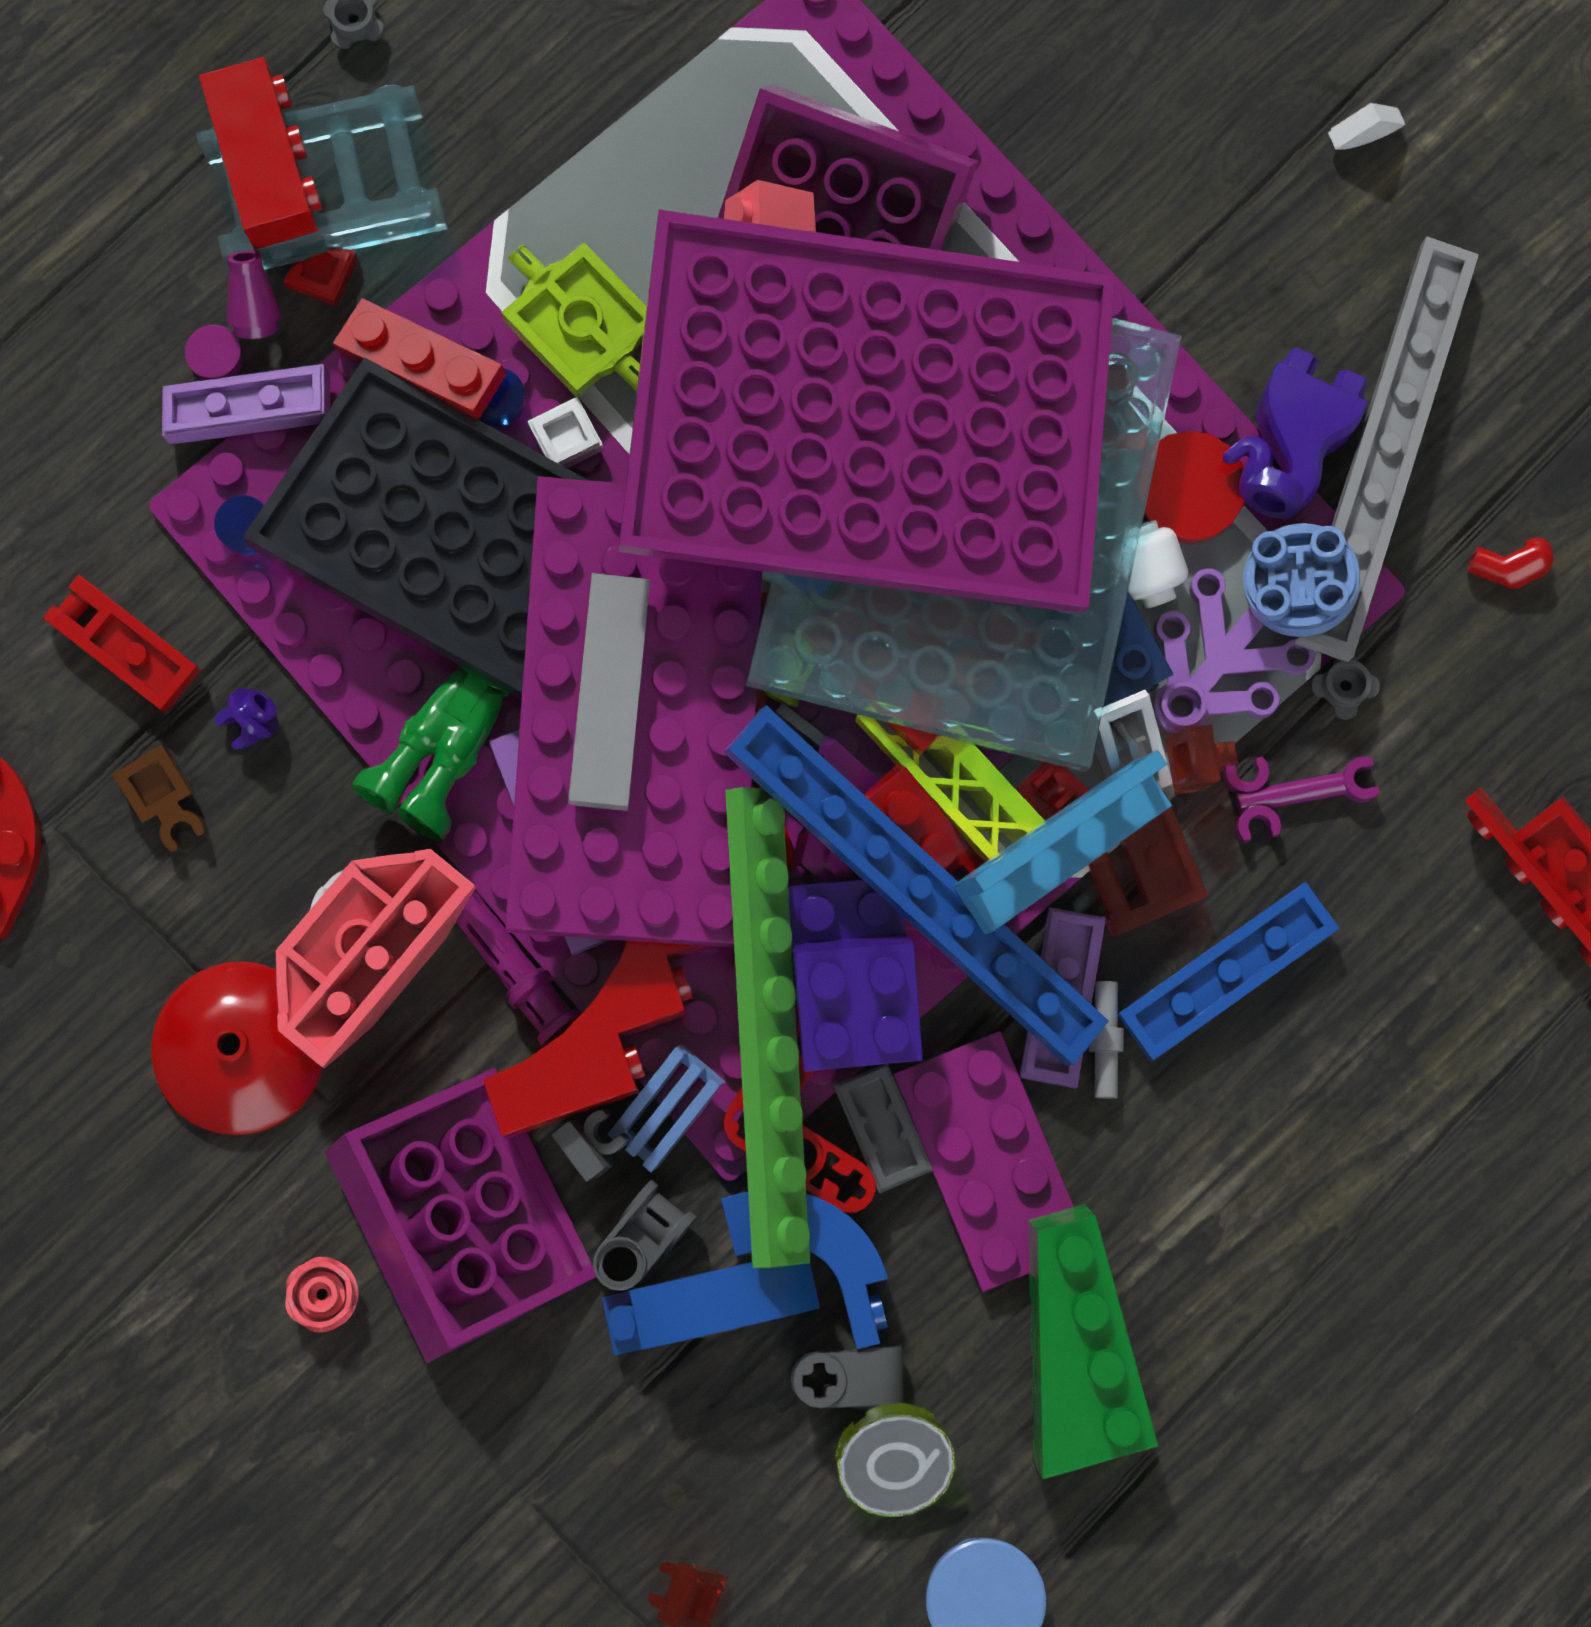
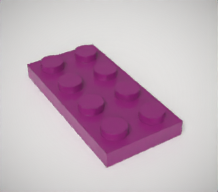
[893,1031,1074,1292]

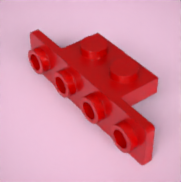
[1465,787,1591,967]

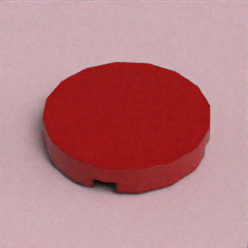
[1133,430,1245,544]

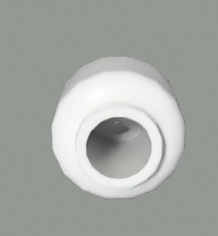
[1106,520,1188,609]

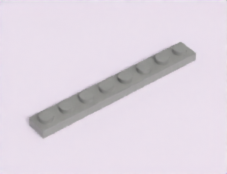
[1295,236,1479,662]

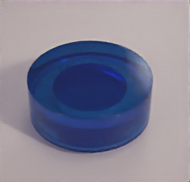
[479,368,526,427]
[214,495,264,555]

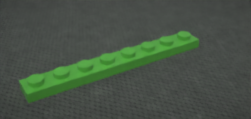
[725,787,810,1268]

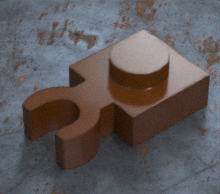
[112,744,207,852]

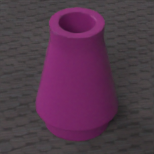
[226,250,282,339]

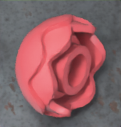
[285,1257,358,1332]

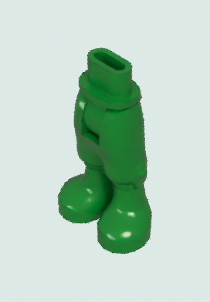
[350,664,510,843]

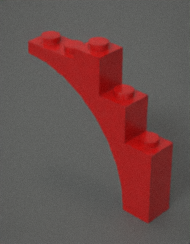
[483,941,711,1139]

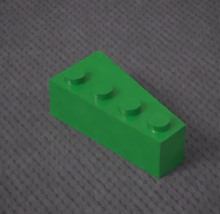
[1028,1204,1158,1479]

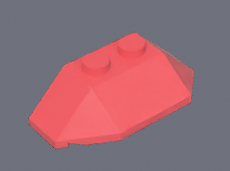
[276,849,476,1068]

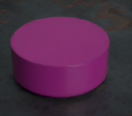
[185,325,244,381]

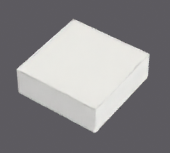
[527,396,604,468]

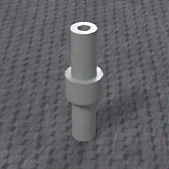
[1089,981,1124,1099]

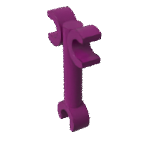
[1223,757,1380,844]

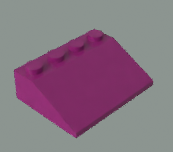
[718,84,979,251]
[325,1068,596,1363]

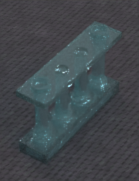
[196,85,448,269]

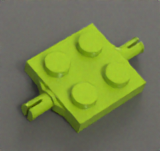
[501,242,647,398]

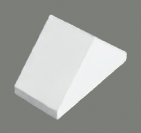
[1084,690,1173,789]

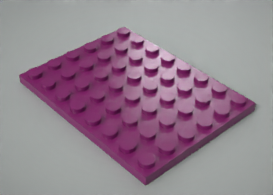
[618,210,1116,614]

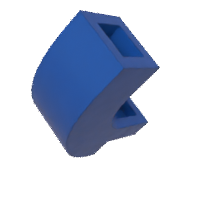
[721,1192,888,1349]
[602,1262,820,1356]

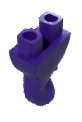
[1222,347,1368,519]

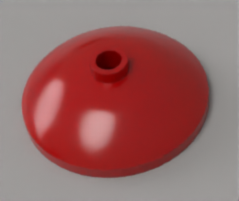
[151,962,323,1135]

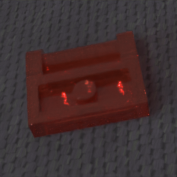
[1088,790,1209,936]

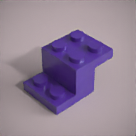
[788,877,923,1071]

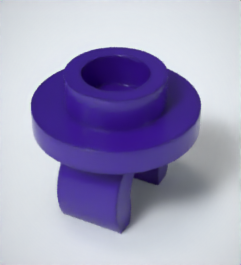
[214,688,279,750]

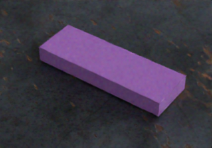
[162,364,330,445]
[1019,907,1106,1089]

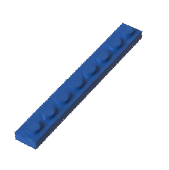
[723,706,1109,1065]

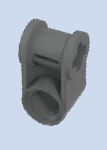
[593,1180,697,1292]
[790,1346,904,1409]

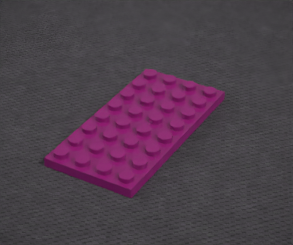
[505,476,763,948]

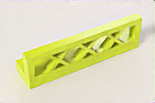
[855,706,1045,862]

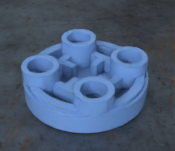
[1243,523,1360,637]
[925,1538,1046,1627]

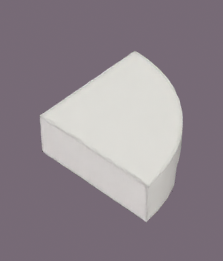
[1328,103,1405,150]

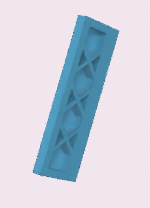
[952,750,1172,934]

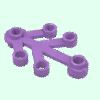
[1153,568,1315,735]

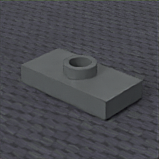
[833,1064,933,1194]

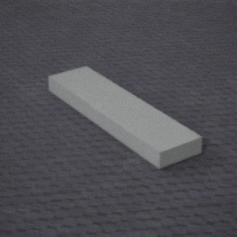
[568,573,650,811]

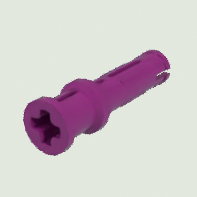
[456,889,582,1047]

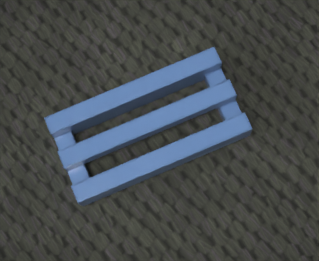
[608,1044,725,1172]

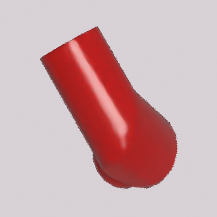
[1467,537,1554,589]

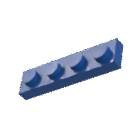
[1118,882,1340,1062]

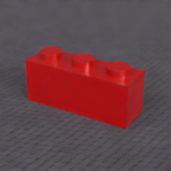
[199,57,323,250]

